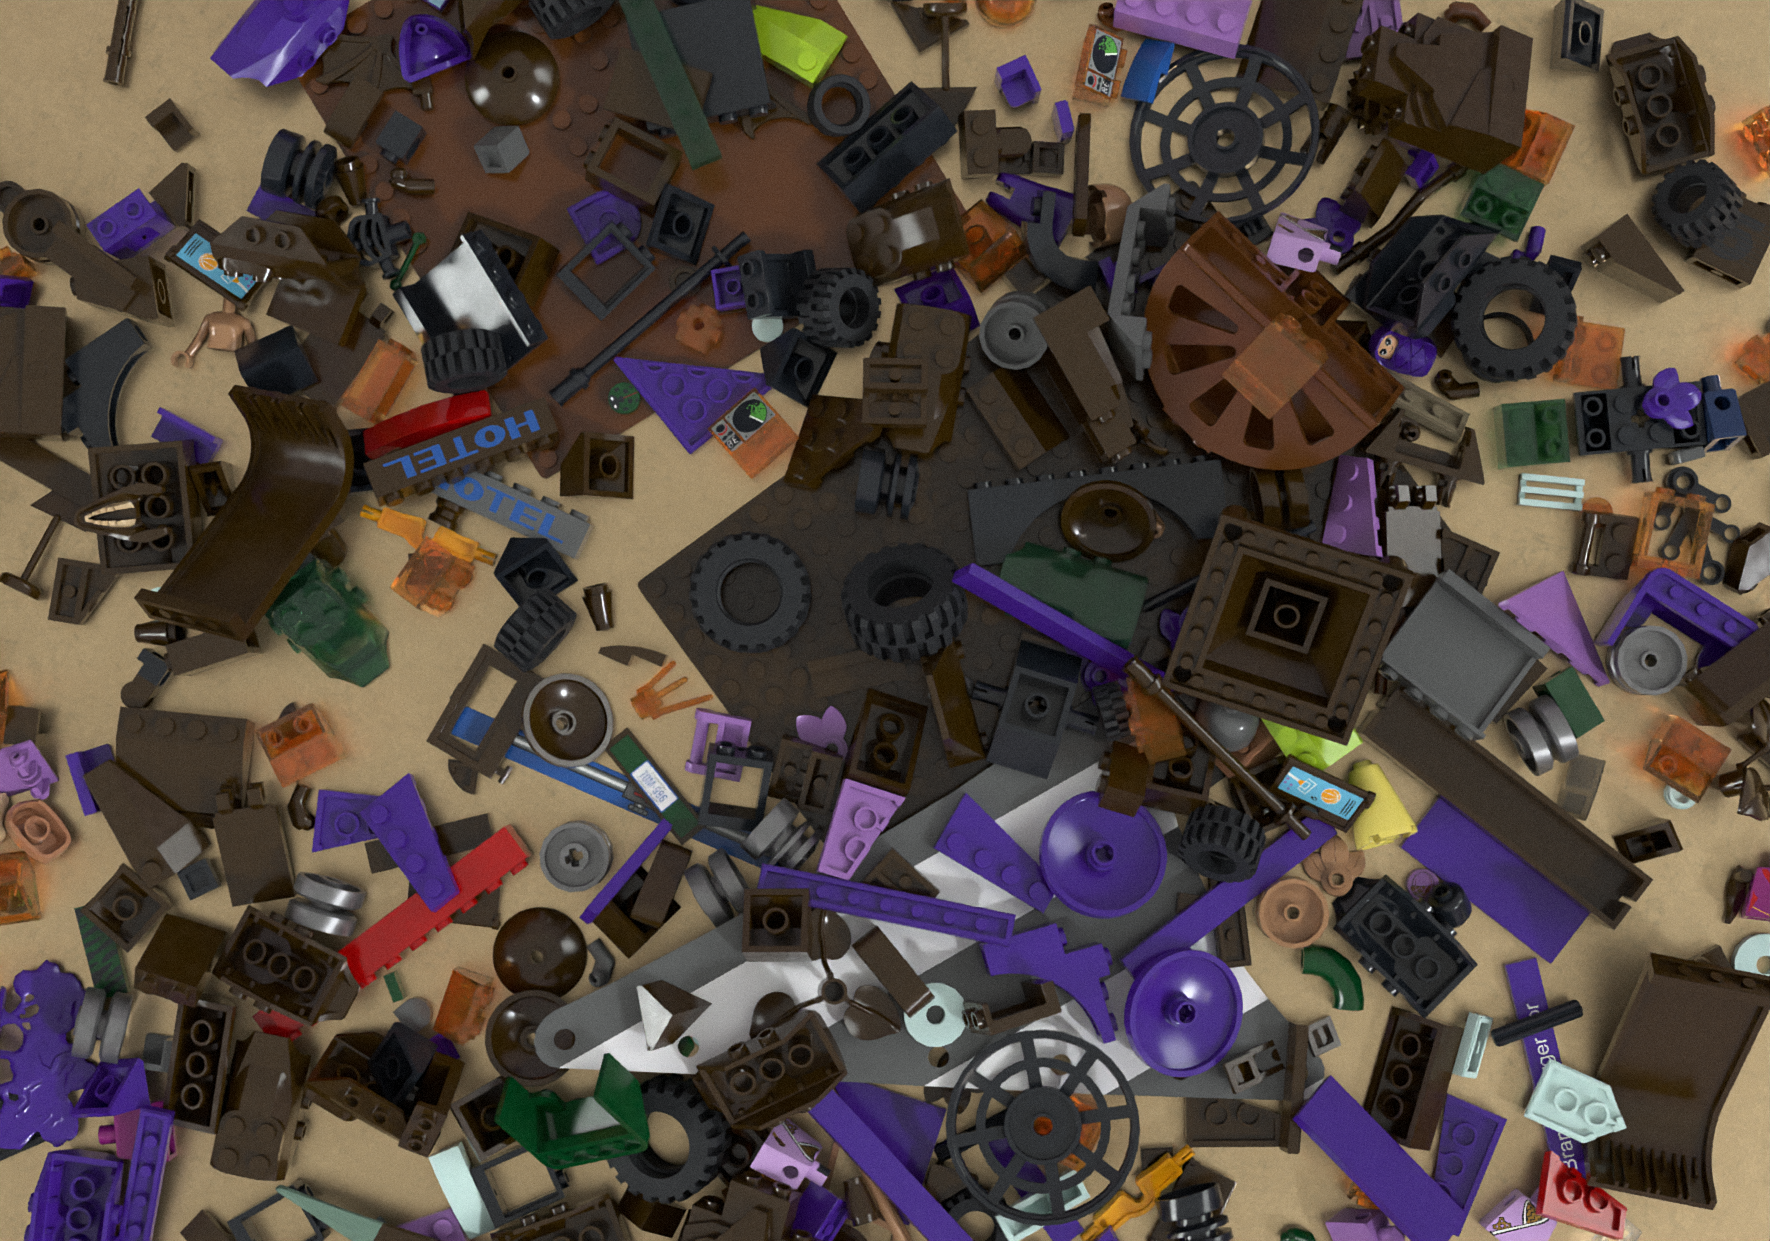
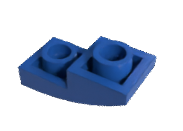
[1121,38,1175,104]

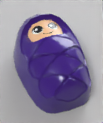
[1368,325,1437,377]

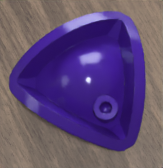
[399,14,470,82]

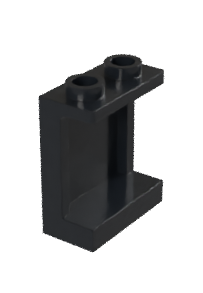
[737,250,816,320]

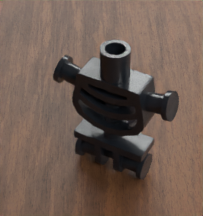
[347,198,412,280]

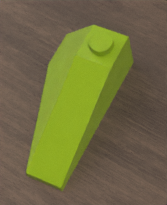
[753,5,848,89]

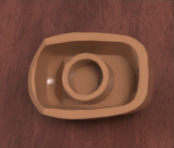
[4,799,71,864]

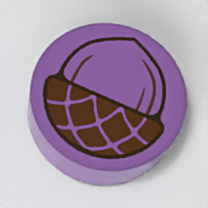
[1405,868,1439,900]

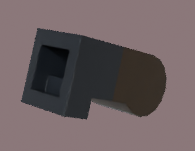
[121,648,173,708]

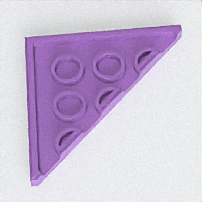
[1498,571,1610,687]

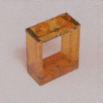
[341,338,418,424]
[1630,487,1715,579]

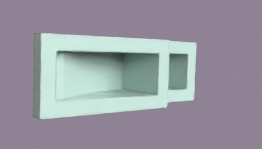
[428,1141,500,1240]
[995,1168,1090,1241]

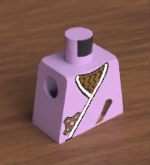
[1267,212,1343,272]
[750,1118,831,1189]
[1478,1187,1557,1241]

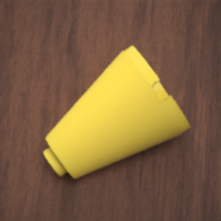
[1348,760,1418,851]

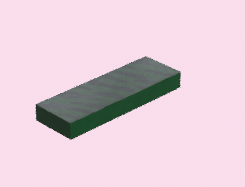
[74,906,131,998]

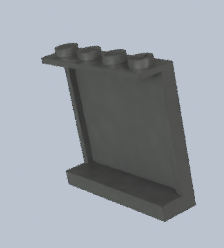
[1378,569,1550,741]

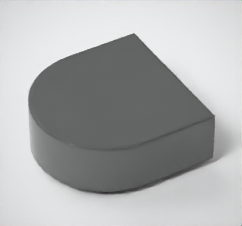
[1668,445,1706,465]
[393,997,432,1033]

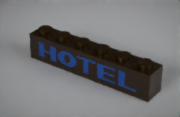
[363,397,559,507]

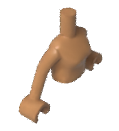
[171,298,257,369]

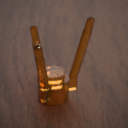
[630,661,713,720]

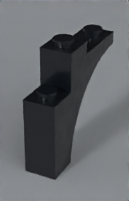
[62,318,153,449]

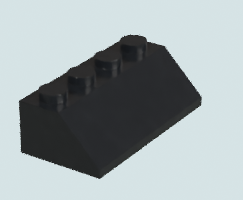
[817,81,958,214]

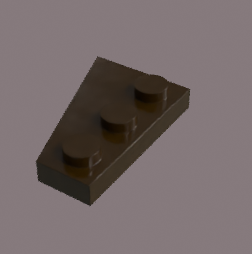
[1185,1097,1282,1148]

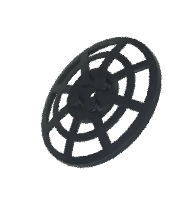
[1129,44,1320,225]
[946,1029,1140,1226]

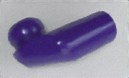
[1510,226,1546,261]

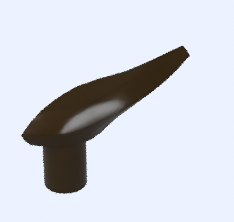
[1724,865,1753,924]

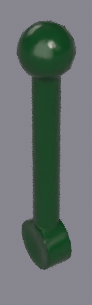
[390,232,426,291]

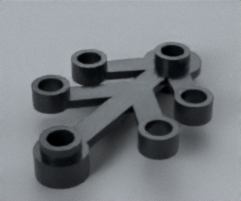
[1649,466,1740,585]

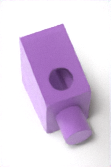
[1325,1208,1405,1241]

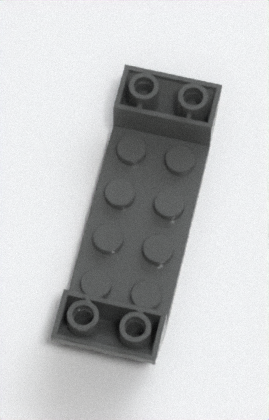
[1107,183,1176,381]

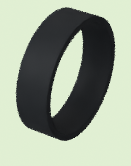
[1462,312,1534,383]

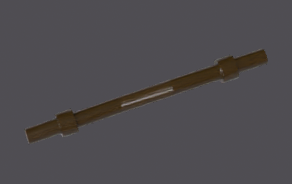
[1330,162,1469,275]

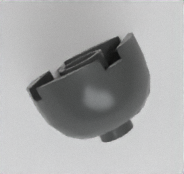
[1195,699,1259,752]

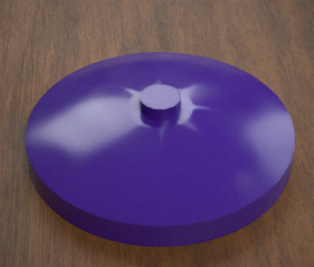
[1039,791,1167,919]
[1124,948,1243,1077]

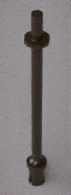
[1121,655,1311,840]

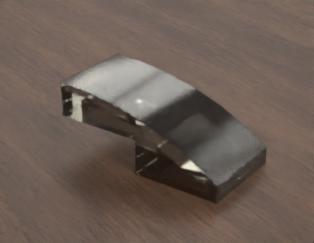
[1556,754,1606,821]

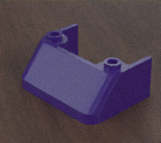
[1594,568,1759,668]

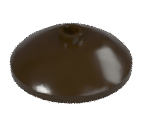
[465,31,560,126]
[1061,480,1157,563]
[521,673,613,768]
[493,907,588,997]
[485,990,576,1087]

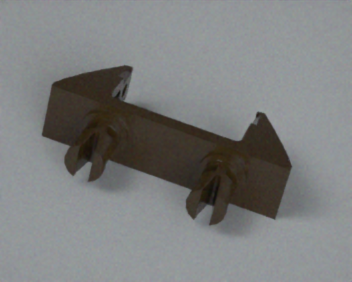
[1357,407,1485,508]

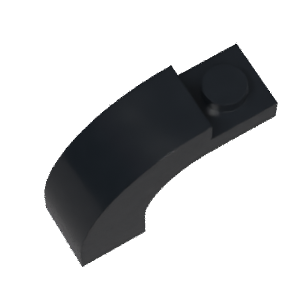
[1021,190,1099,293]

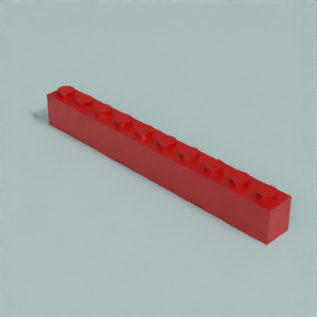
[252,824,532,1042]

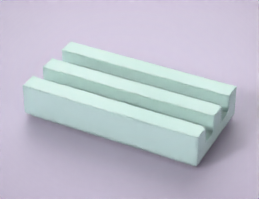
[1517,473,1585,511]
[1452,1012,1493,1079]

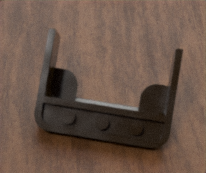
[1670,608,1770,727]

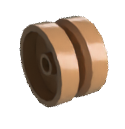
[1253,875,1329,949]

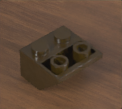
[1339,137,1408,229]

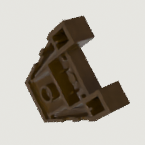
[920,637,990,768]

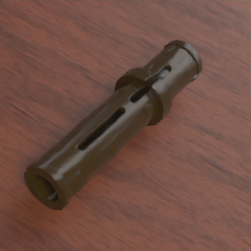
[103,0,138,86]

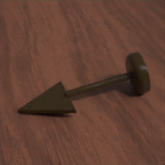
[920,3,977,127]
[0,491,86,601]

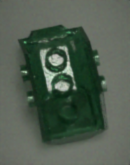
[999,541,1148,651]
[265,558,389,687]

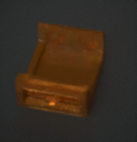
[1222,312,1329,420]

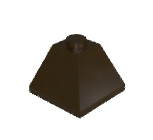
[560,432,634,499]

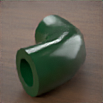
[1301,943,1364,1011]

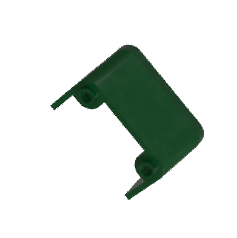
[494,1053,650,1169]

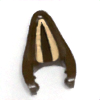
[74,483,172,543]

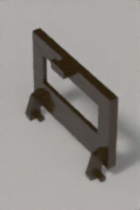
[426,644,544,784]

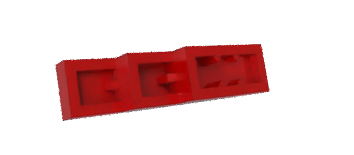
[363,390,492,460]

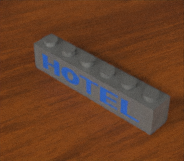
[431,471,594,560]

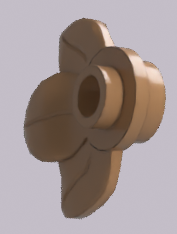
[1302,835,1366,897]

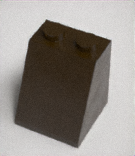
[70,255,175,327]

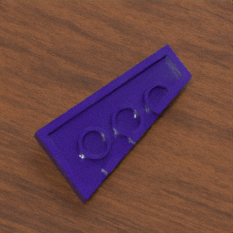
[360,773,460,913]
[933,793,1054,913]
[1434,1093,1507,1237]

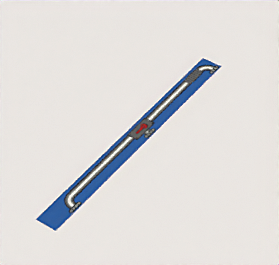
[451,707,783,868]

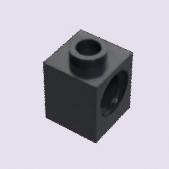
[376,110,427,165]

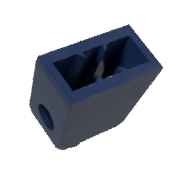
[1700,375,1747,453]

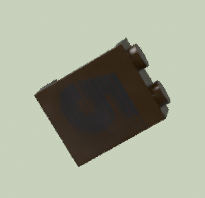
[1684,191,1770,289]

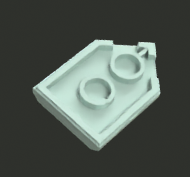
[1524,1059,1626,1143]

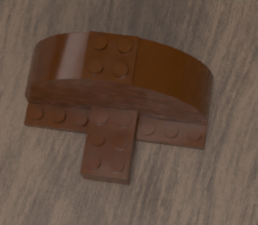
[1144,211,1405,470]

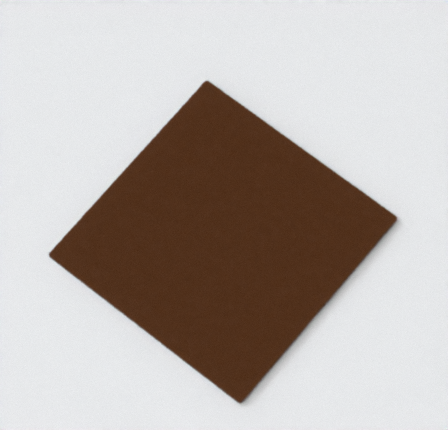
[298,0,969,479]

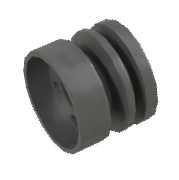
[740,798,824,870]

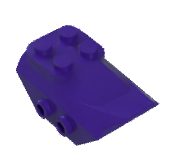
[210,0,349,87]
[24,1149,124,1241]

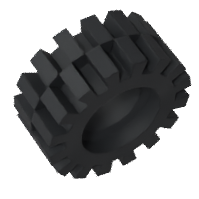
[1092,680,1133,743]

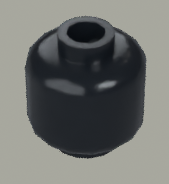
[1425,882,1472,928]

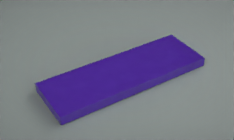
[1399,797,1589,964]
[1292,1075,1467,1241]

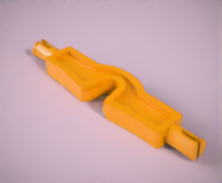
[360,504,497,566]
[1080,1144,1195,1241]

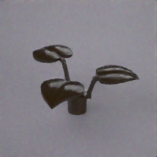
[1719,699,1770,821]
[749,908,901,1041]

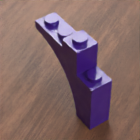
[978,922,1118,1044]

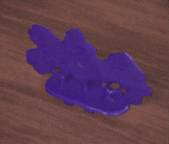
[0,960,97,1149]

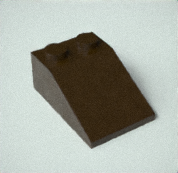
[449,212,560,307]
[1580,214,1685,303]
[839,688,928,797]
[1141,706,1216,816]

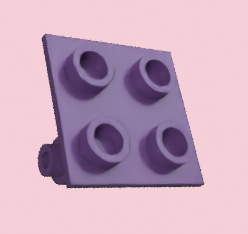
[0,740,59,800]

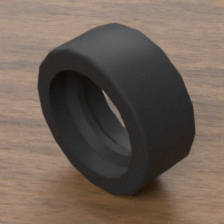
[807,74,871,137]

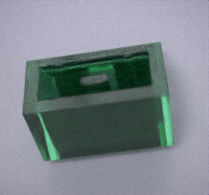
[1459,163,1545,242]
[1493,399,1571,470]

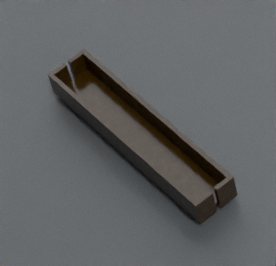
[1357,683,1653,930]

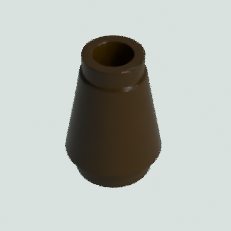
[333,156,367,205]
[582,583,615,631]
[134,620,185,646]
[843,1176,879,1227]

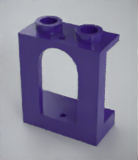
[86,188,177,260]

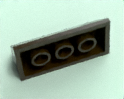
[163,993,237,1135]
[1363,1007,1464,1151]

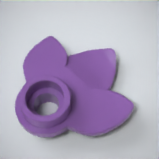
[796,706,848,762]

